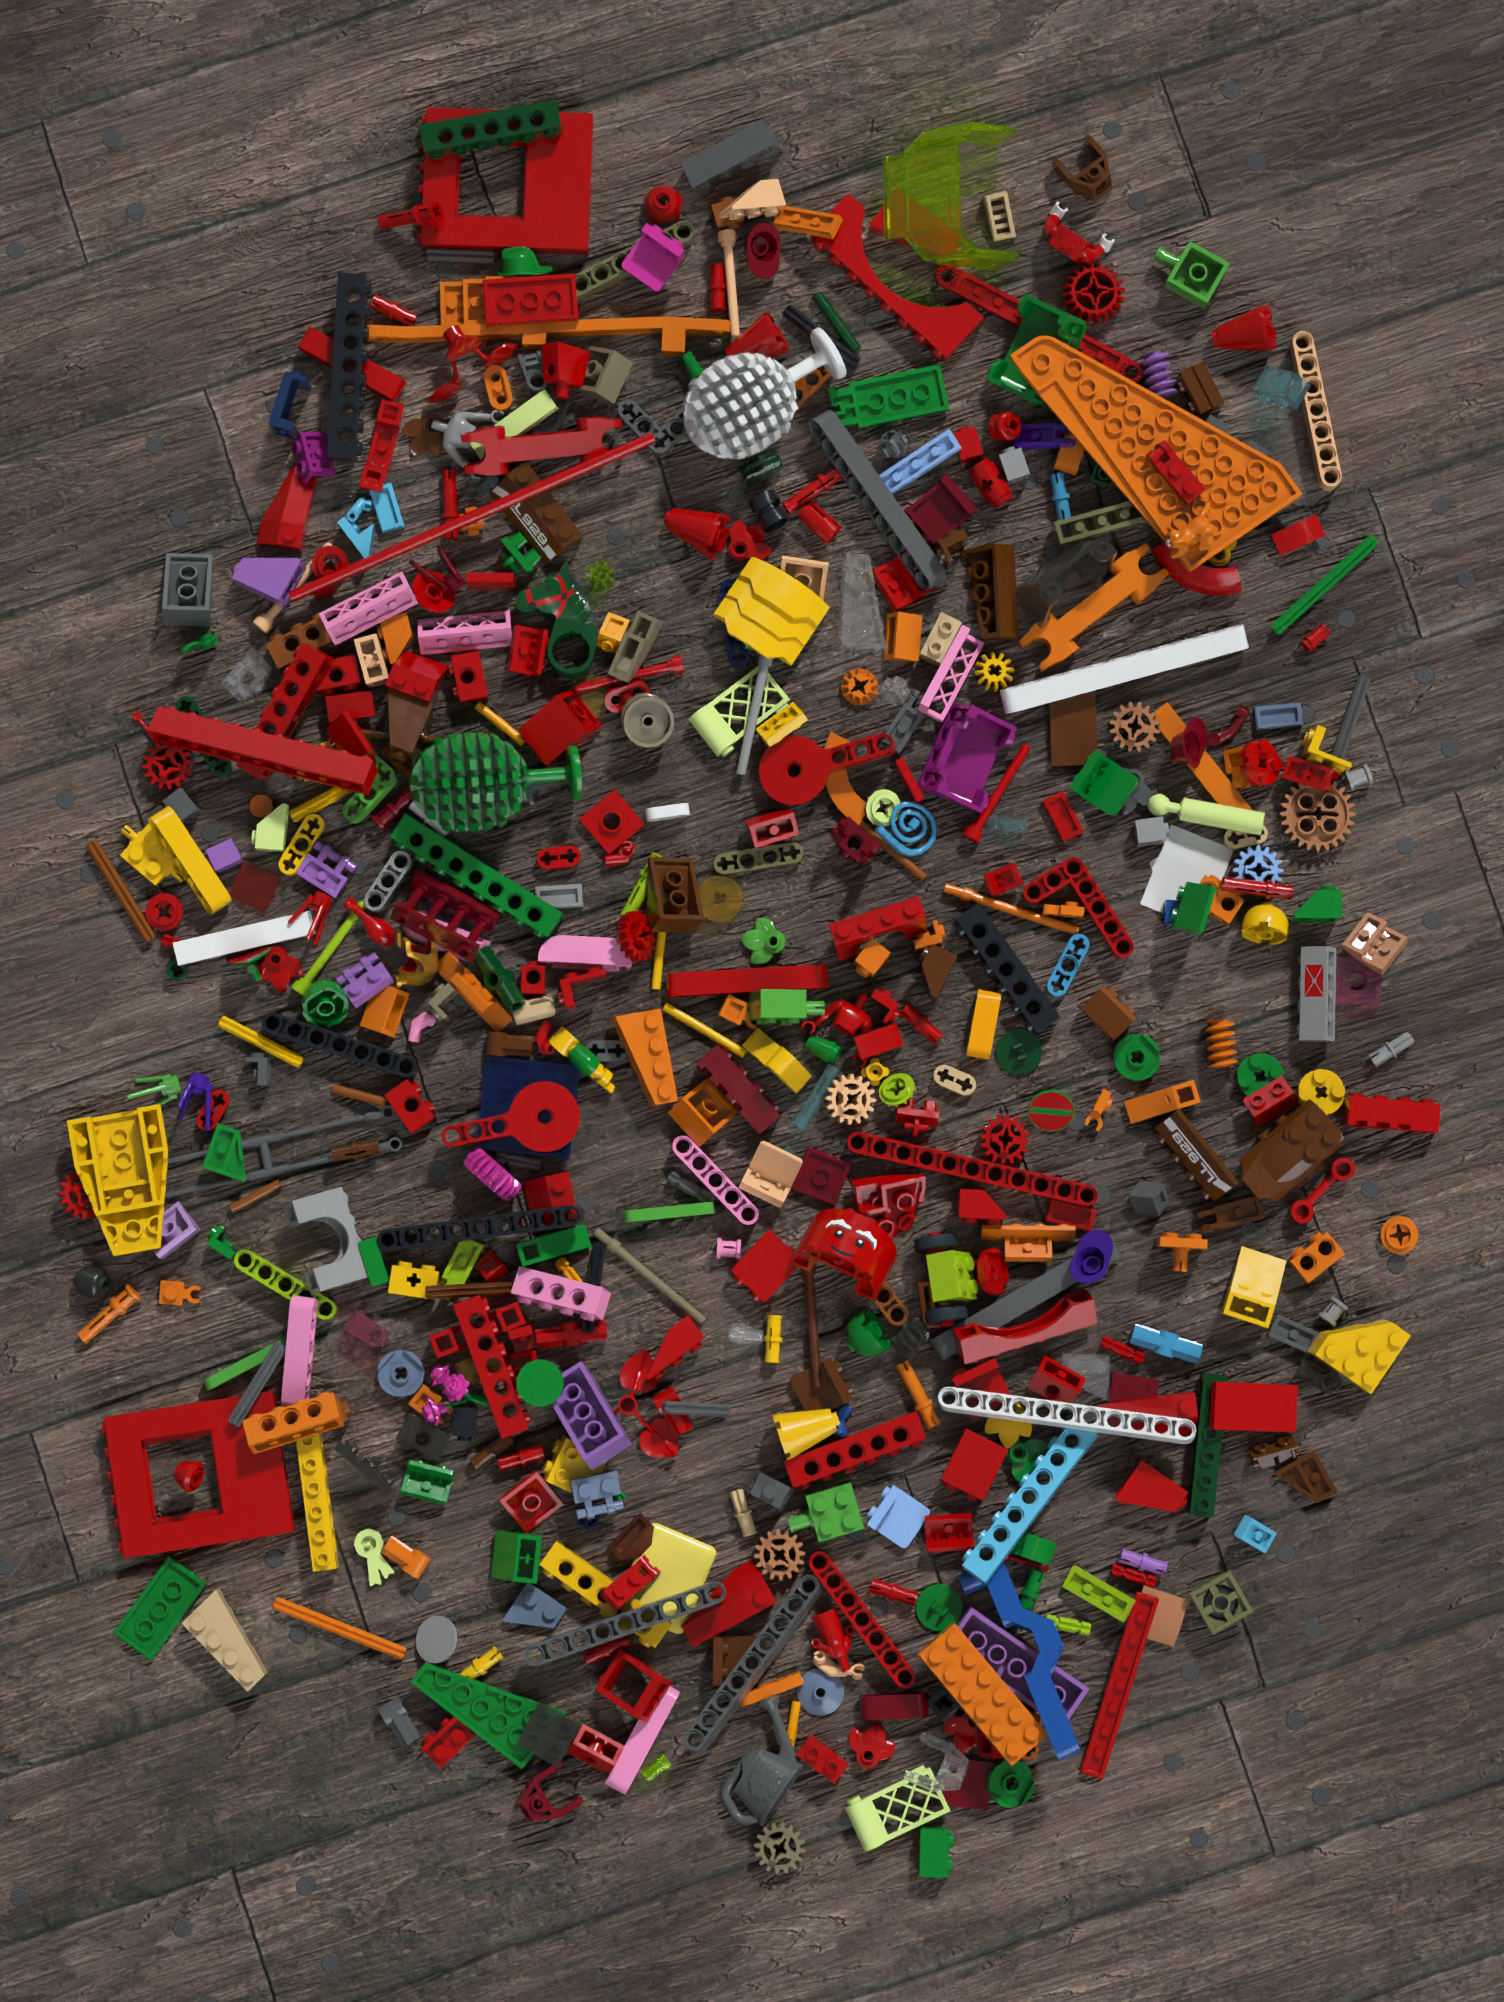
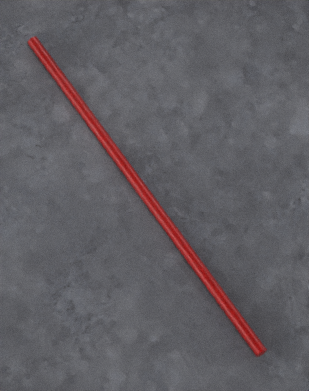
[288,432,656,602]

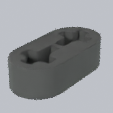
[585,1040,628,1062]

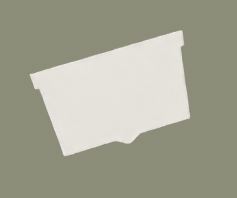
[1140,825,1234,913]

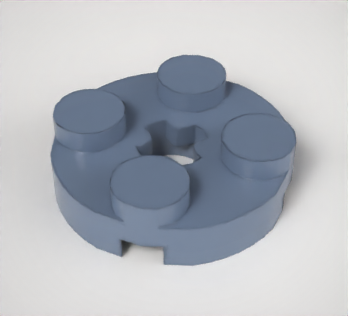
[378,1350,425,1397]

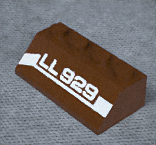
[490,461,583,566]
[1153,1109,1239,1202]

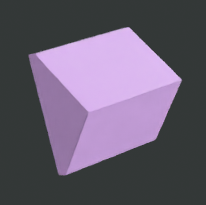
[153,1201,201,1259]

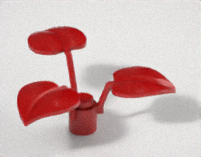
[425,325,519,403]
[614,1350,679,1458]

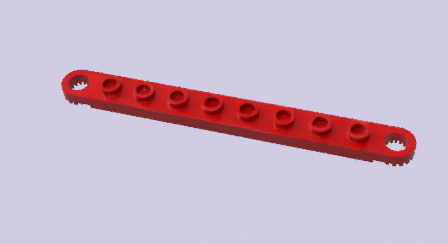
[935,264,1143,383]

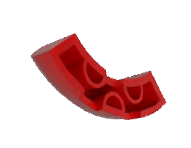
[1152,543,1242,596]

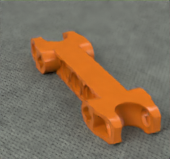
[1018,544,1169,673]

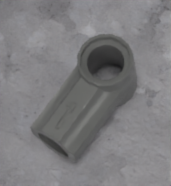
[378,1696,420,1747]

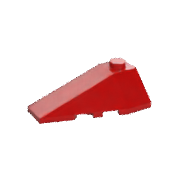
[256,461,318,553]
[1097,1391,1198,1437]

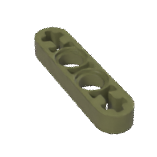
[714,842,804,875]

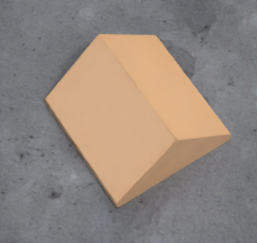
[781,556,829,600]

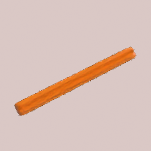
[272,1597,406,1659]

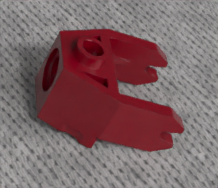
[829,817,882,867]
[516,1761,584,1822]

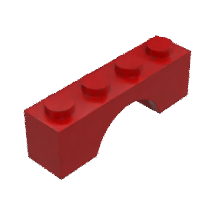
[429,1302,527,1359]

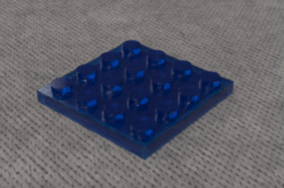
[476,1056,580,1160]

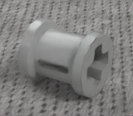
[1343,764,1373,791]
[1318,1296,1349,1328]

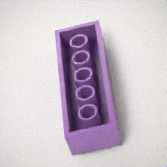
[957,1606,1089,1720]

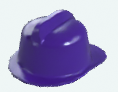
[1070,1229,1114,1284]

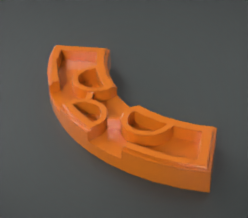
[824,732,867,825]

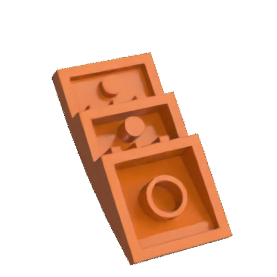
[440,276,529,325]

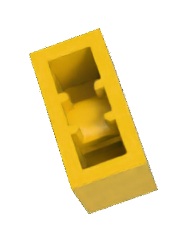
[388,1261,441,1300]

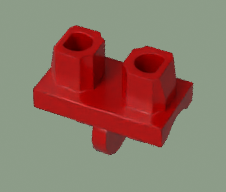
[895,1098,940,1137]

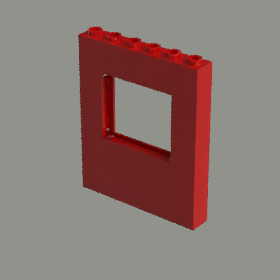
[417,107,594,255]
[101,1390,296,1558]

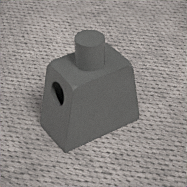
[744,1469,795,1510]

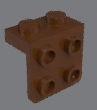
[790,1357,854,1411]

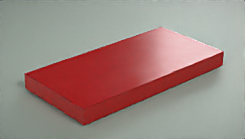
[482,273,579,327]
[1210,1381,1298,1432]

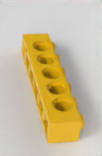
[296,1433,339,1572]
[540,1541,672,1648]

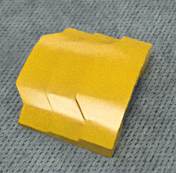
[713,557,830,666]

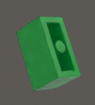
[918,1826,954,1878]

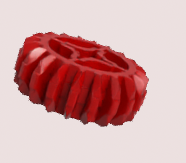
[1062,262,1125,325]

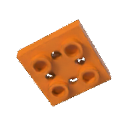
[1155,1232,1208,1272]

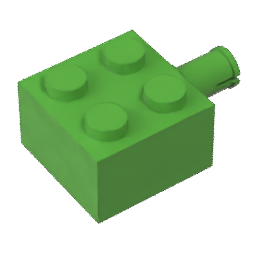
[1153,241,1230,309]
[749,989,825,1026]
[787,1482,864,1542]

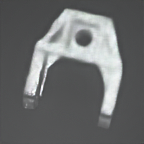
[221,651,272,702]
[904,1733,969,1792]

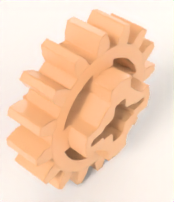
[824,1074,876,1125]

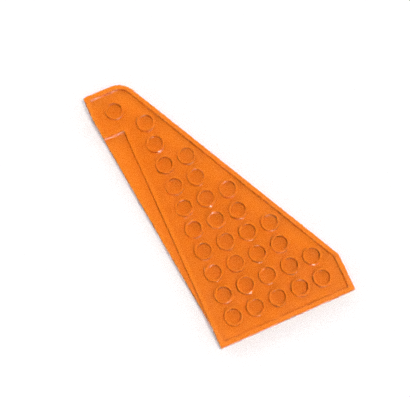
[1009,336,1303,573]

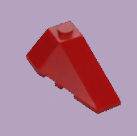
[681,1559,776,1647]

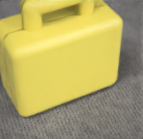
[619,1523,716,1634]

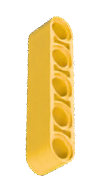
[148,806,232,915]

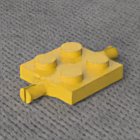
[120,823,185,886]

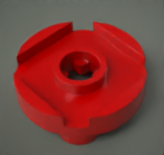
[1240,739,1283,787]

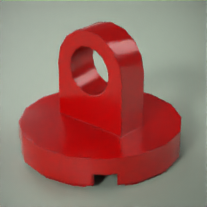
[974,1248,1009,1295]

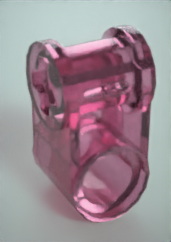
[342,1308,389,1348]

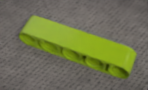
[234,1250,338,1320]

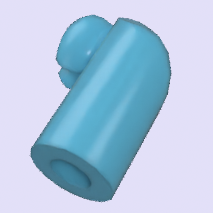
[346,497,373,522]

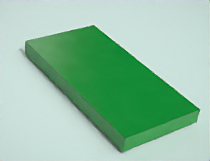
[113,1555,208,1661]

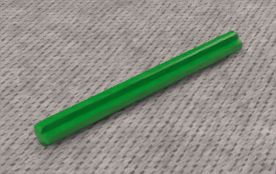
[1270,535,1379,635]

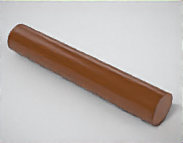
[332,1084,387,1107]
[229,1179,282,1214]

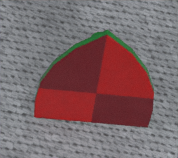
[226,945,272,982]

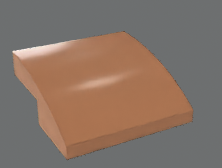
[1342,912,1408,975]
[1141,1586,1189,1648]

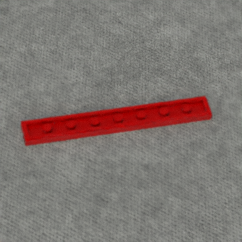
[1080,1591,1159,1780]

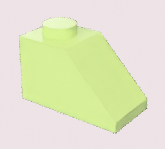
[252,803,289,853]

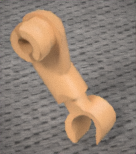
[813,1650,865,1680]

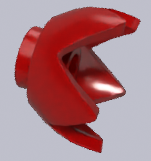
[643,185,684,225]

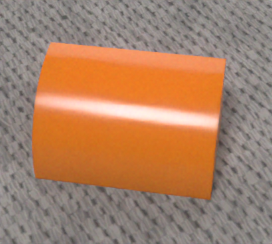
[883,612,923,662]
[360,986,410,1038]

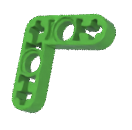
[343,756,398,824]

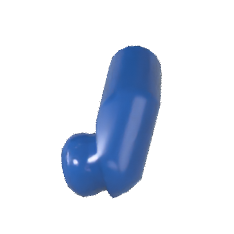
[832,1403,853,1439]

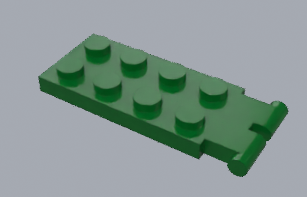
[826,364,949,430]

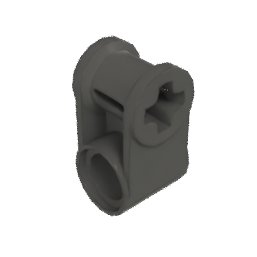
[518,348,549,396]

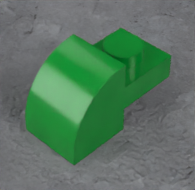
[1005,1532,1057,1565]

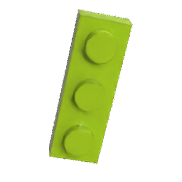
[1062,1565,1136,1622]

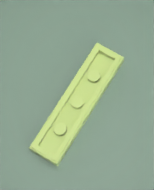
[470,389,559,460]

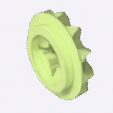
[864,789,901,827]

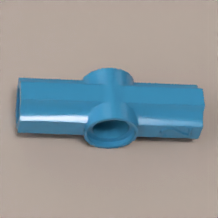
[1129,1324,1203,1364]

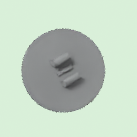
[416,1616,457,1664]

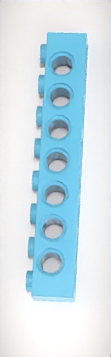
[962,1417,1099,1586]

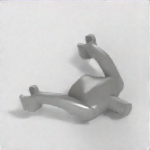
[431,409,504,481]

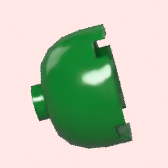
[302,980,349,1027]
[846,1309,891,1357]

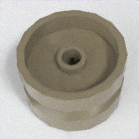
[620,692,674,748]

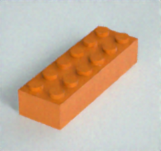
[916,1623,1048,1766]

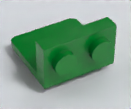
[1069,749,1139,817]

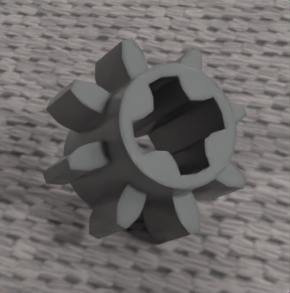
[878,430,909,459]

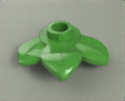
[740,918,786,964]

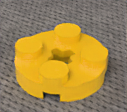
[1297,1069,1345,1115]

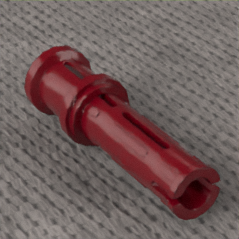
[370,787,413,832]

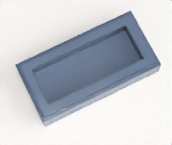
[1254,702,1303,731]

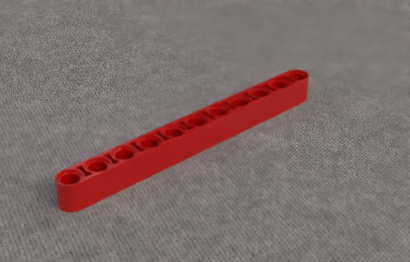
[847,1132,1098,1206]

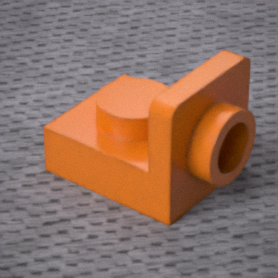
[913,920,946,952]

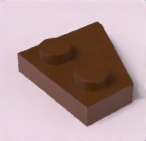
[1274,1450,1338,1503]

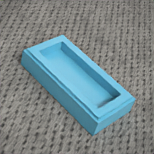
[369,482,405,534]

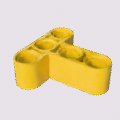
[742,1028,812,1094]

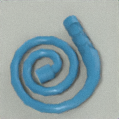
[875,801,937,857]

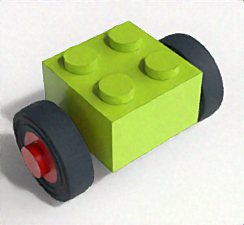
[914,1232,978,1327]

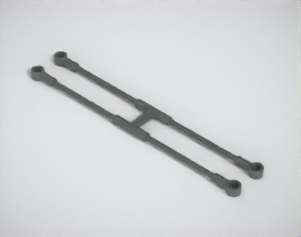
[165,1105,403,1200]

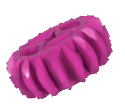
[464,1147,522,1202]

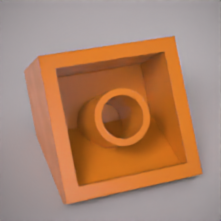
[668,1078,738,1147]

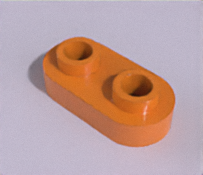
[484,365,513,412]

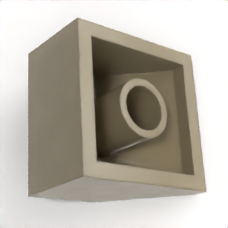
[570,345,633,404]

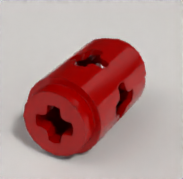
[969,458,1013,509]

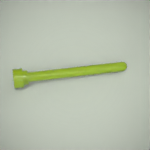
[291,901,366,996]

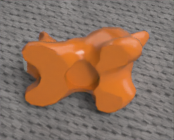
[1166,502,1214,558]

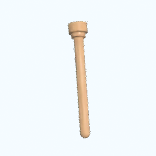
[717,229,740,339]
[253,542,333,634]

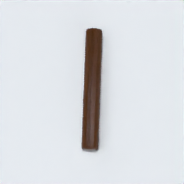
[425,1281,514,1299]

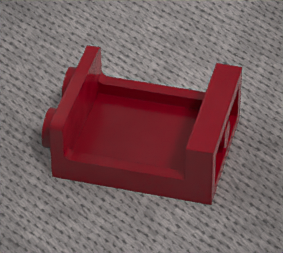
[904,473,977,548]

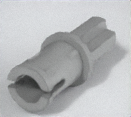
[1368,1032,1414,1068]

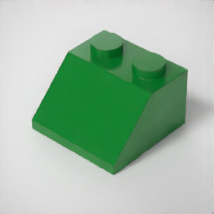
[1169,882,1217,937]
[1289,886,1342,923]

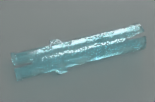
[792,1063,841,1131]

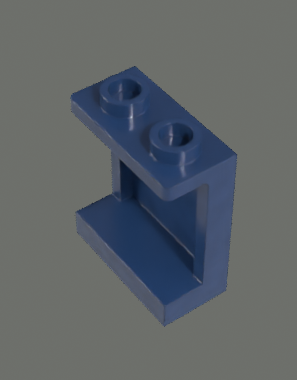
[268,370,312,440]

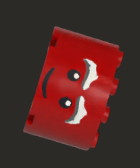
[789,1208,897,1302]

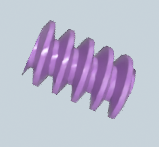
[1139,351,1177,400]

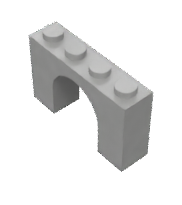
[283,1187,368,1295]

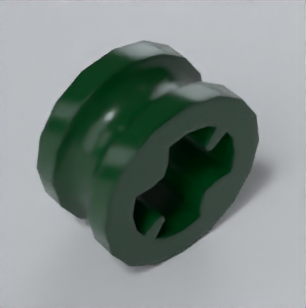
[166,960,189,981]

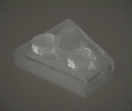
[1062,1353,1110,1401]

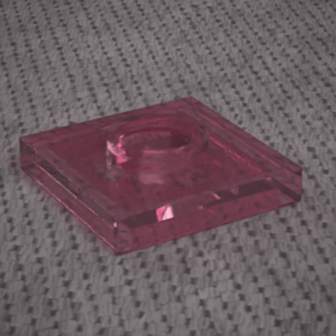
[1335,957,1381,1006]

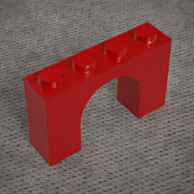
[829,896,927,962]

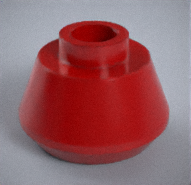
[174,1461,205,1492]

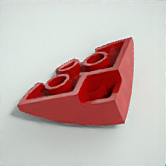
[850,1174,926,1239]

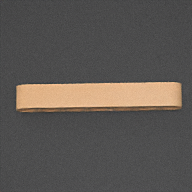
[1290,331,1342,491]

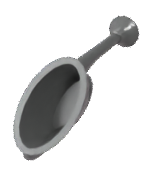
[721,1694,804,1827]

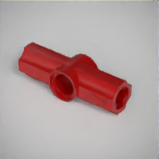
[535,1320,608,1349]

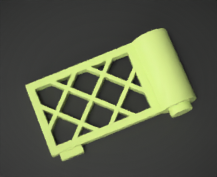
[688,665,790,757]
[844,1765,950,1852]

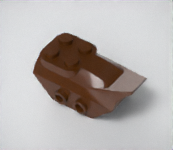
[1239,1099,1346,1203]

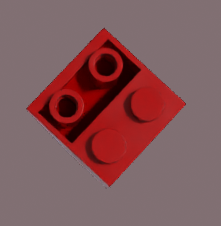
[957,1189,1006,1225]

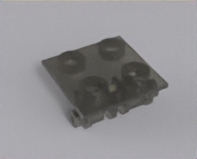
[516,1702,580,1767]

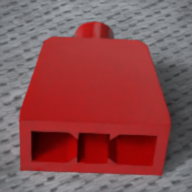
[542,342,590,400]

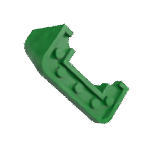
[986,294,1087,406]

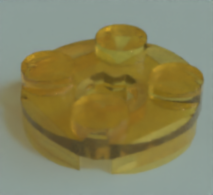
[699,876,743,923]

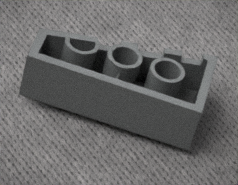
[681,119,783,192]

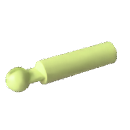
[1148,794,1265,836]

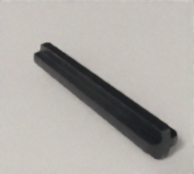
[783,305,860,369]
[581,1242,606,1334]

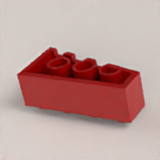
[1342,1093,1441,1133]

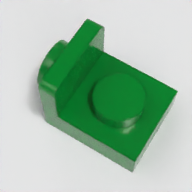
[207,1225,237,1261]

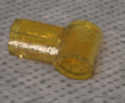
[452,1357,500,1384]

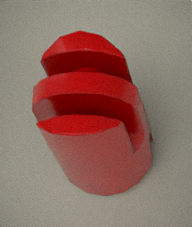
[798,502,841,543]

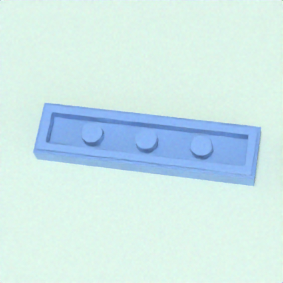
[879,429,962,495]

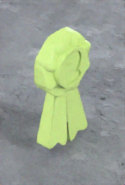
[354,1529,395,1586]

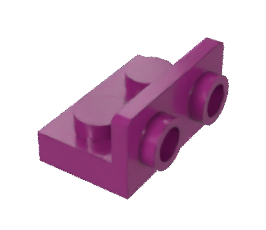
[292,432,336,483]

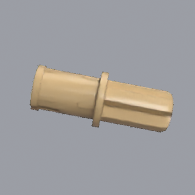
[730,1489,757,1537]

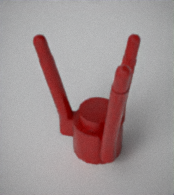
[288,891,333,946]

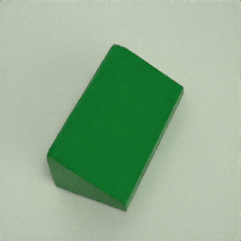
[358,1237,390,1286]

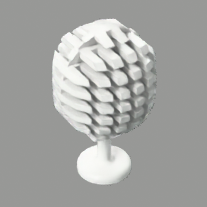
[681,327,846,459]

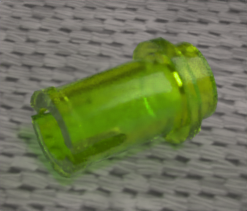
[641,1753,672,1783]

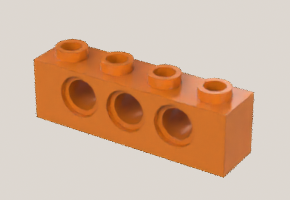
[242,1392,345,1454]

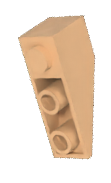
[719,179,786,220]

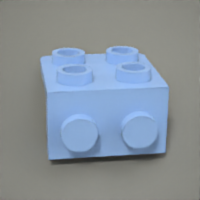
[865,1484,930,1548]

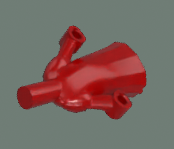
[810,1608,855,1673]

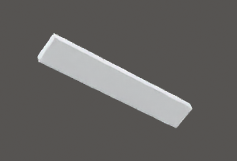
[173,911,316,966]

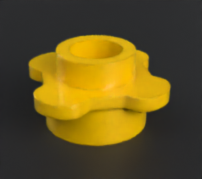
[861,1058,889,1086]

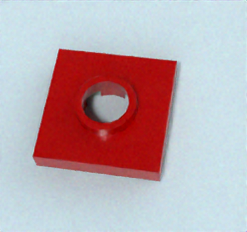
[579,789,645,855]

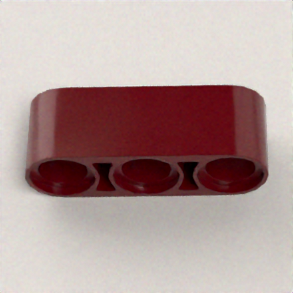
[859,1692,929,1720]

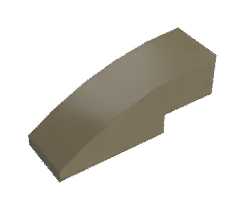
[608,611,664,683]

